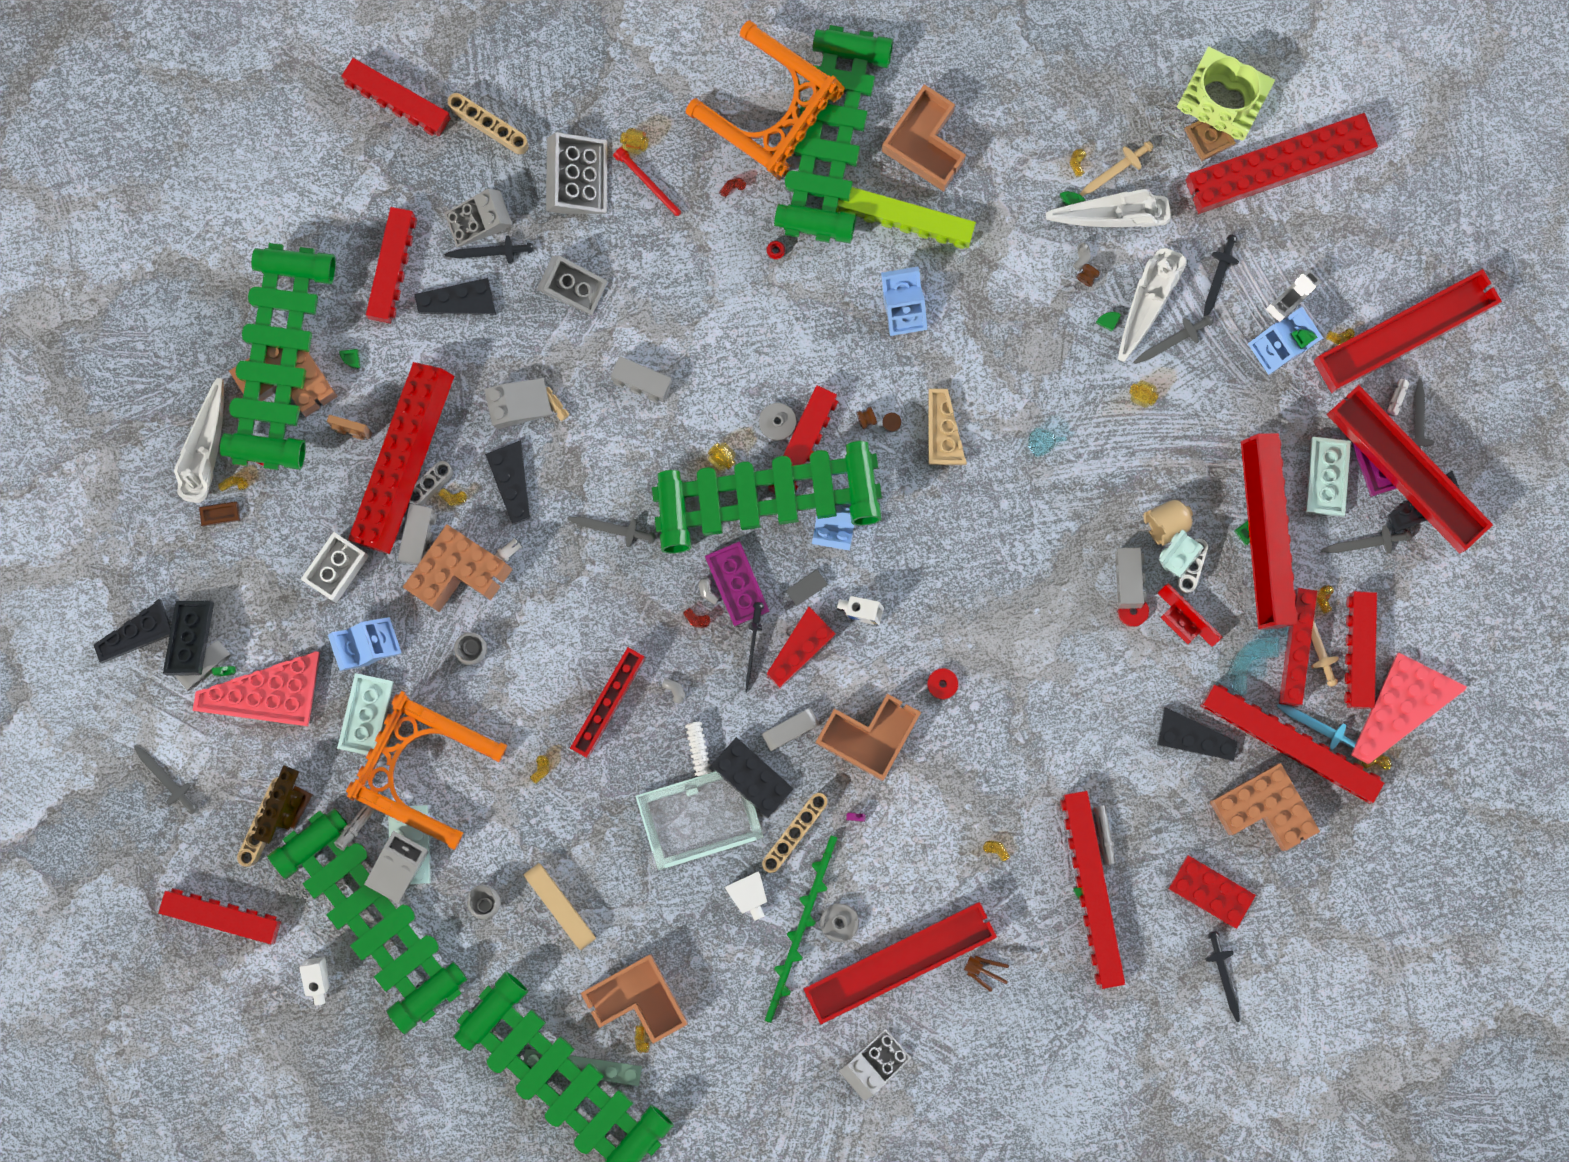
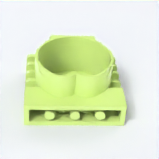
[1177,46,1275,141]

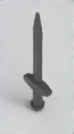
[1133,315,1213,364]
[1412,379,1434,451]
[567,517,656,547]
[1321,525,1412,554]
[134,745,198,814]

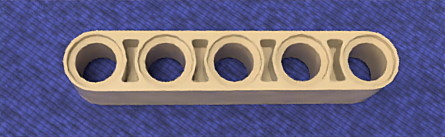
[448,93,529,154]
[237,777,278,867]
[762,793,827,873]
[523,863,596,951]

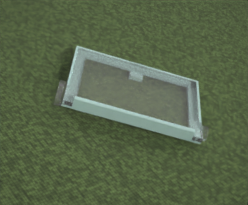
[636,772,766,872]

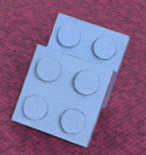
[881,267,927,336]
[1248,307,1324,375]
[812,503,854,551]
[328,617,402,671]

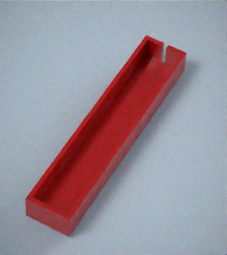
[1185,113,1378,214]
[1313,269,1502,394]
[348,362,455,554]
[1326,385,1493,554]
[1241,433,1298,630]
[803,902,997,1025]

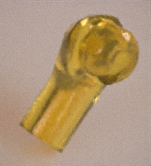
[1069,149,1086,178]
[1325,328,1355,345]
[438,488,467,506]
[1317,585,1334,614]
[1362,754,1392,770]
[530,755,549,784]
[983,840,1010,862]

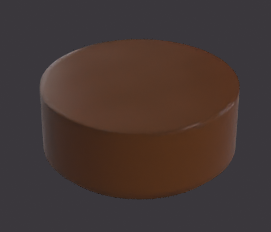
[882,412,902,432]

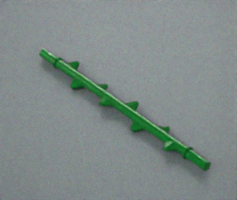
[764,835,837,1023]

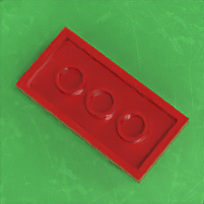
[1168,855,1256,929]

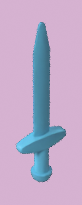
[1277,704,1356,751]

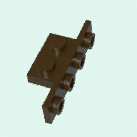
[254,765,304,844]

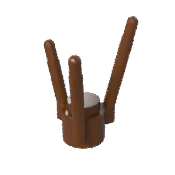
[964,955,1009,992]

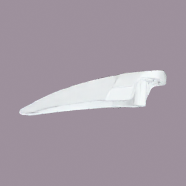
[1046,189,1171,227]
[1118,248,1187,362]
[174,378,224,503]

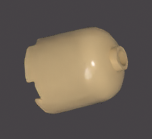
[1143,500,1193,546]

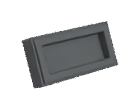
[786,569,828,607]

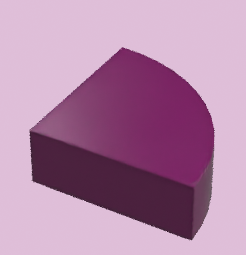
[846,812,865,822]

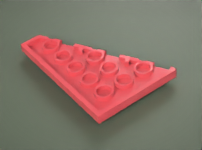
[193,651,320,727]
[1351,653,1467,764]

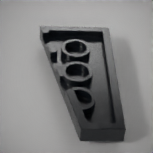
[414,278,496,315]
[485,440,531,525]
[1387,471,1460,533]
[94,599,171,663]
[1157,707,1237,761]

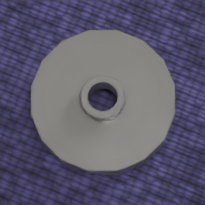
[759,403,797,441]
[820,903,859,942]

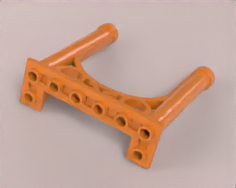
[686,20,845,181]
[346,691,508,850]

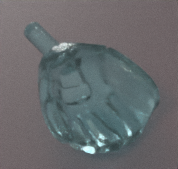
[1028,428,1067,457]

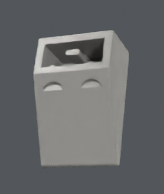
[444,189,513,247]
[364,831,429,904]
[839,1028,911,1101]

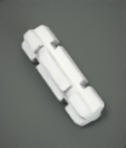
[1387,379,1409,415]

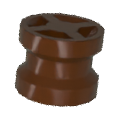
[1076,264,1100,287]
[856,406,877,429]

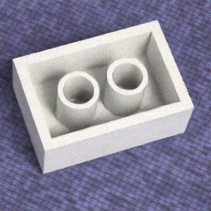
[301,532,369,603]

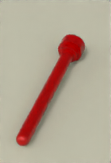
[613,146,681,216]

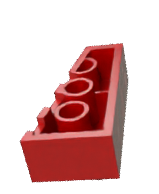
[767,607,836,689]

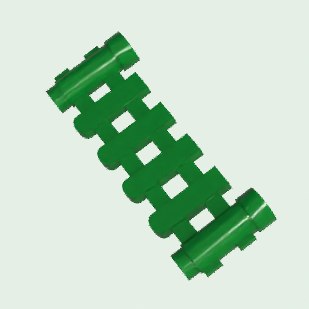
[774,25,893,244]
[220,243,336,470]
[652,441,882,554]
[267,808,468,1035]
[453,971,674,1162]

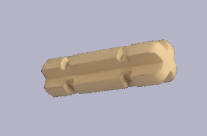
[546,387,569,421]

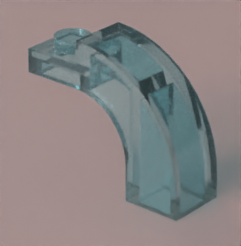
[1228,637,1279,696]

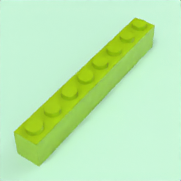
[836,187,976,249]

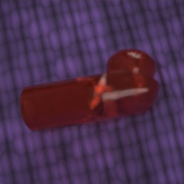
[719,177,746,198]
[683,608,711,628]

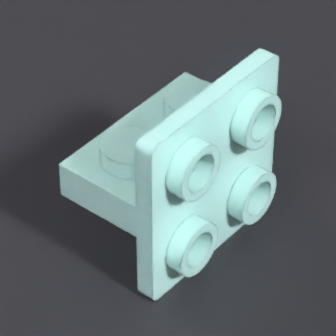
[1159,530,1204,579]

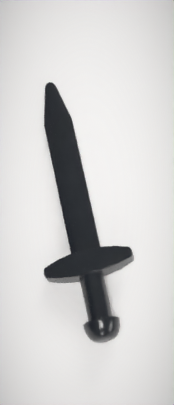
[1203,234,1239,318]
[444,235,534,264]
[745,602,764,693]
[1205,931,1240,1022]

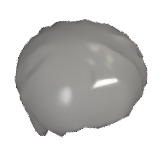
[454,632,487,665]
[467,885,501,920]

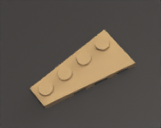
[928,389,967,465]

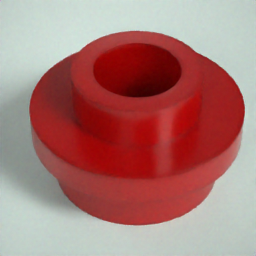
[767,241,785,260]

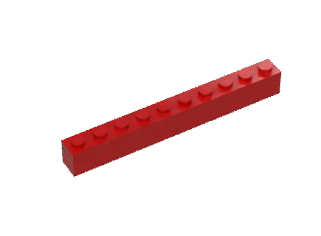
[1200,684,1385,804]
[1060,791,1126,989]

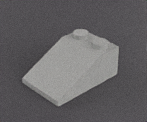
[537,255,608,315]
[484,378,552,429]

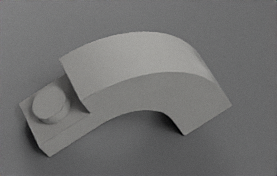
[1266,269,1322,322]

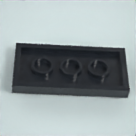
[163,600,214,676]
[710,737,794,818]

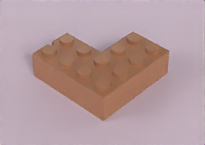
[882,84,966,192]
[229,347,338,417]
[403,524,513,612]
[815,694,921,781]
[1209,763,1320,851]
[581,954,688,1044]

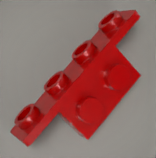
[1158,583,1223,647]

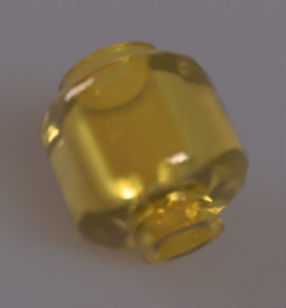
[620,128,649,155]
[1129,380,1159,408]
[708,442,736,470]

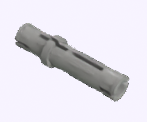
[334,805,376,851]
[1094,805,1116,865]

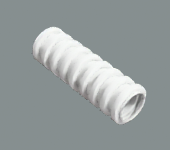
[685,722,712,776]

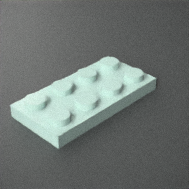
[1305,437,1351,517]
[337,673,394,755]
[388,805,431,884]

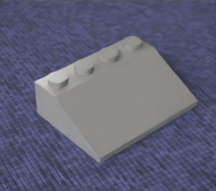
[546,132,608,214]

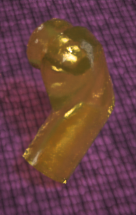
[218,476,248,492]
[634,1025,650,1054]

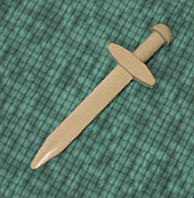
[1080,141,1153,196]
[1311,621,1339,687]

